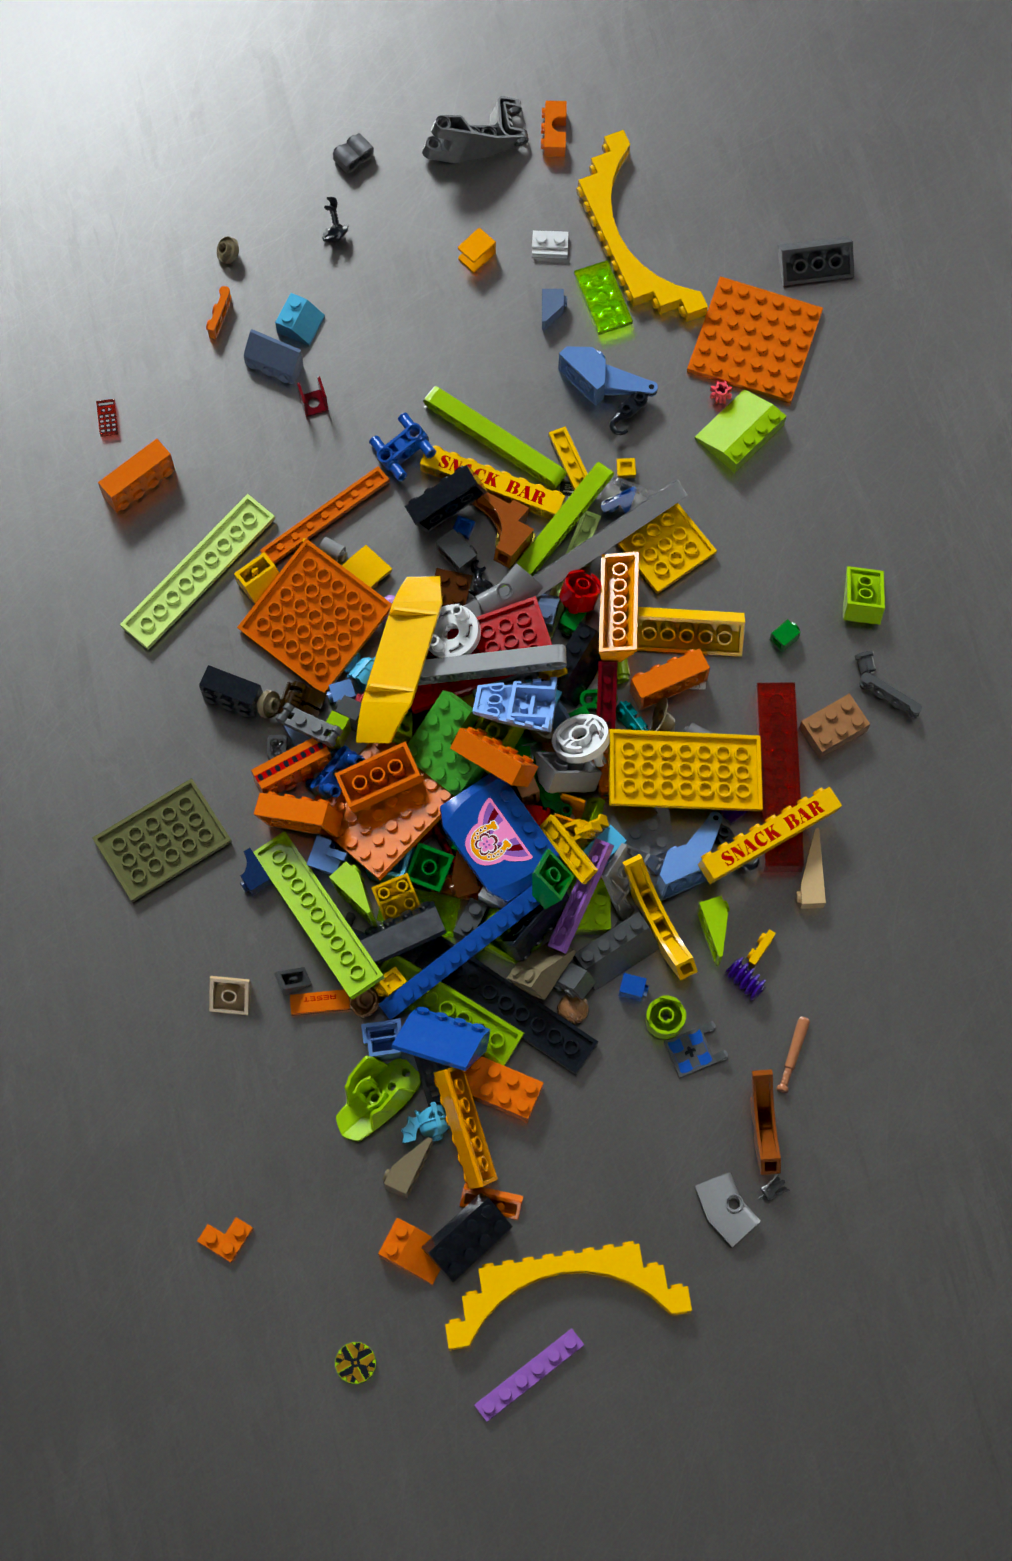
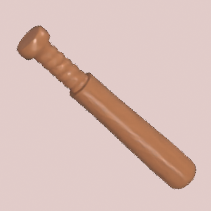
[777,1017,810,1093]

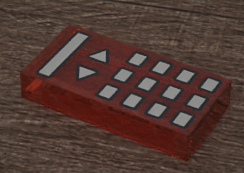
[96,399,119,437]

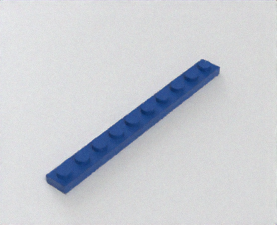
[378,886,540,1020]

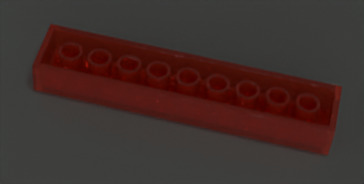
[755,682,804,873]

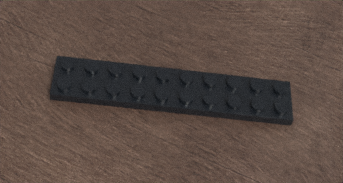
[414,936,599,1075]

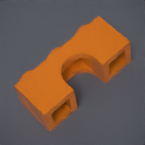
[541,101,567,157]

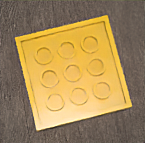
[617,503,717,594]

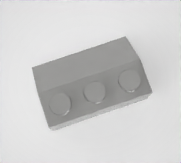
[535,752,602,793]

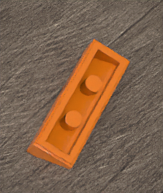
[459,1183,523,1220]

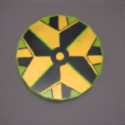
[335,1342,376,1384]

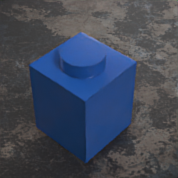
[618,973,649,1001]

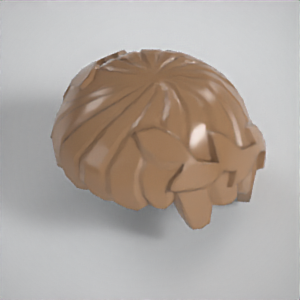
[349,987,380,1017]
[557,994,589,1025]

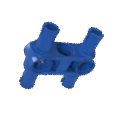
[369,413,437,481]
[305,746,365,800]

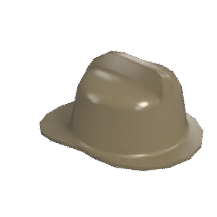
[649,697,675,732]

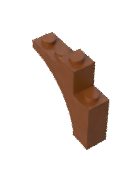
[472,492,534,569]
[750,1069,781,1175]

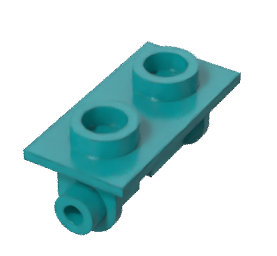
[616,701,649,731]

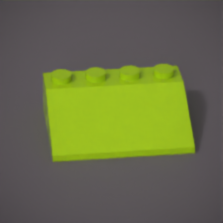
[694,389,786,473]

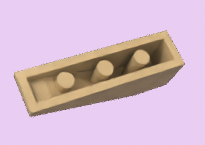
[796,828,826,909]

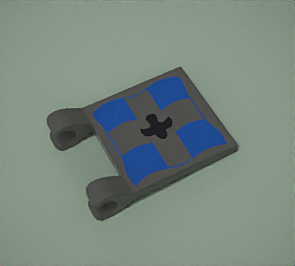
[664,1021,728,1078]

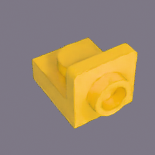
[375,966,407,999]

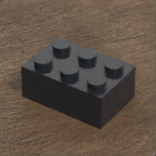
[199,665,263,718]

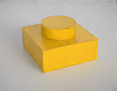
[616,458,636,479]

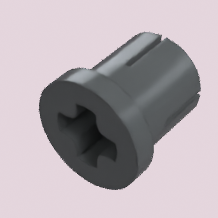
[855,651,876,674]

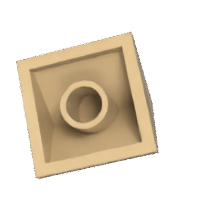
[209,976,252,1015]

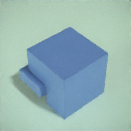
[306,835,352,875]
[361,1018,402,1061]

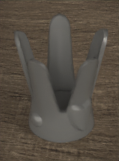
[759,1174,790,1201]

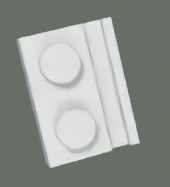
[532,230,568,258]

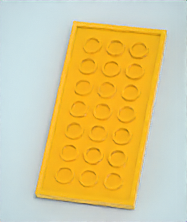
[608,729,763,812]

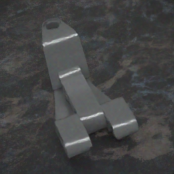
[422,96,529,164]

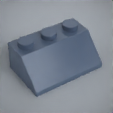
[243,329,304,384]

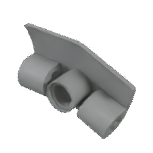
[475,564,543,614]
[695,1173,761,1247]

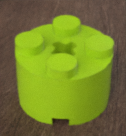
[645,995,686,1039]

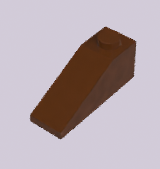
[449,850,480,898]

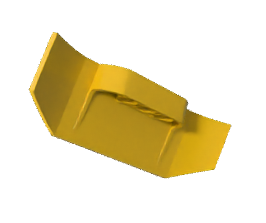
[356,576,443,743]

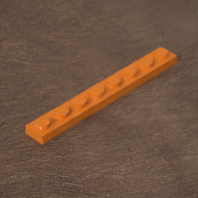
[260,466,390,564]

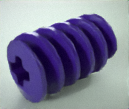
[725,957,766,1001]

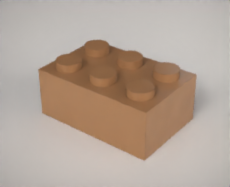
[799,693,870,759]

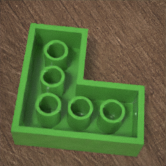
[408,690,486,796]

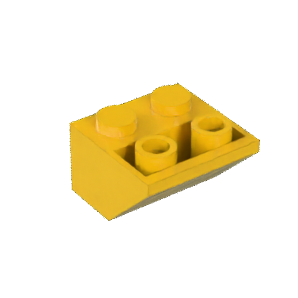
[234,552,279,605]

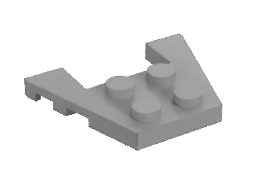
[604,807,675,857]
[601,843,664,922]

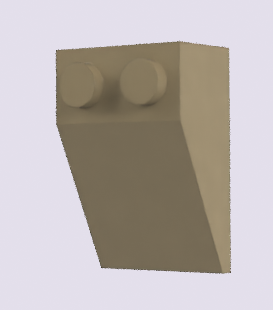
[507,941,577,1000]
[382,1137,433,1200]

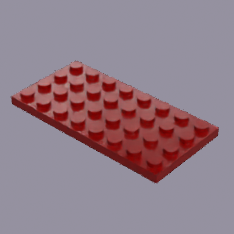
[411,596,552,714]

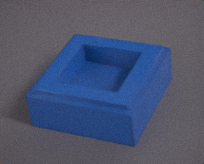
[453,515,476,540]

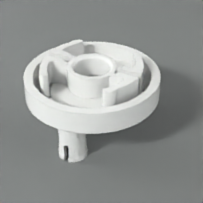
[429,604,481,658]
[552,714,610,767]

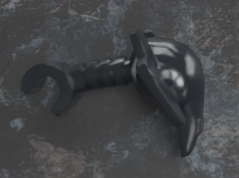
[322,197,349,243]
[468,560,496,599]

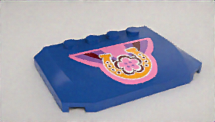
[440,773,563,903]

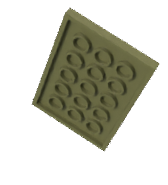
[92,778,232,902]

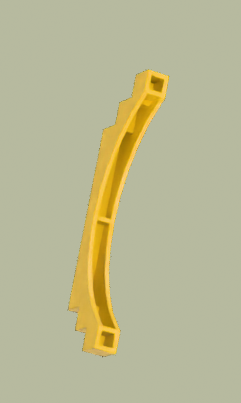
[576,130,708,322]
[445,1241,692,1351]

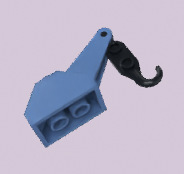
[558,346,658,436]
[655,812,760,901]

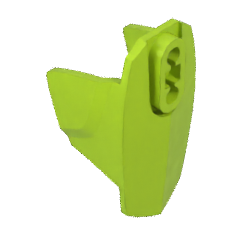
[336,1056,421,1141]

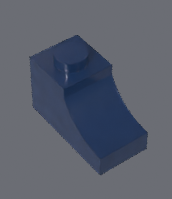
[240,848,272,896]

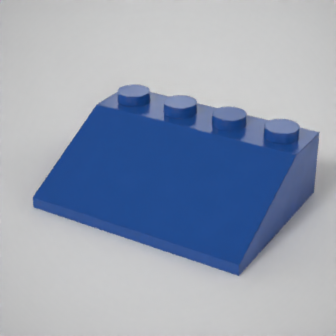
[391,1007,490,1071]

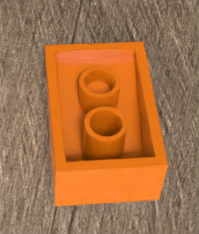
[378,1218,440,1285]

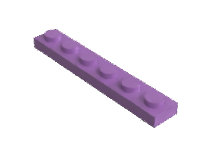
[548,838,614,954]
[474,1328,584,1422]

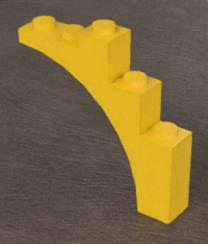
[622,854,698,980]

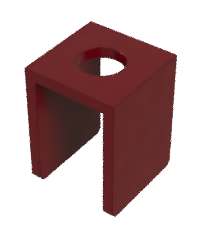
[297,376,329,417]

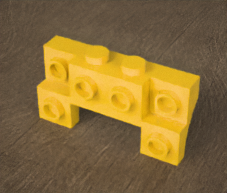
[563,814,609,848]

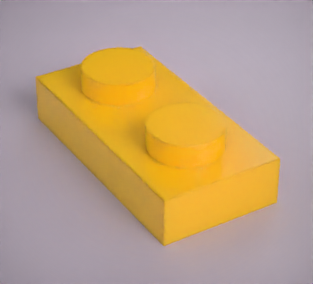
[746,929,776,969]

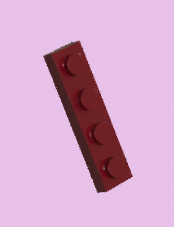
[596,661,618,738]

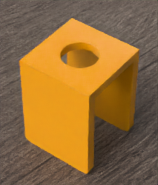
[458,227,496,273]
[554,793,586,825]

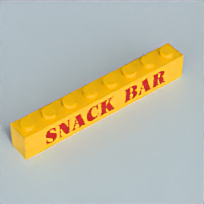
[420,445,565,520]
[698,786,842,884]

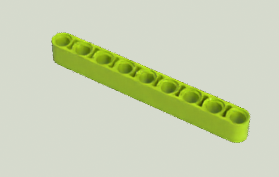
[423,386,567,489]
[500,462,614,588]

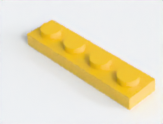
[548,426,588,490]
[539,814,599,884]

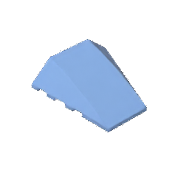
[473,677,557,733]

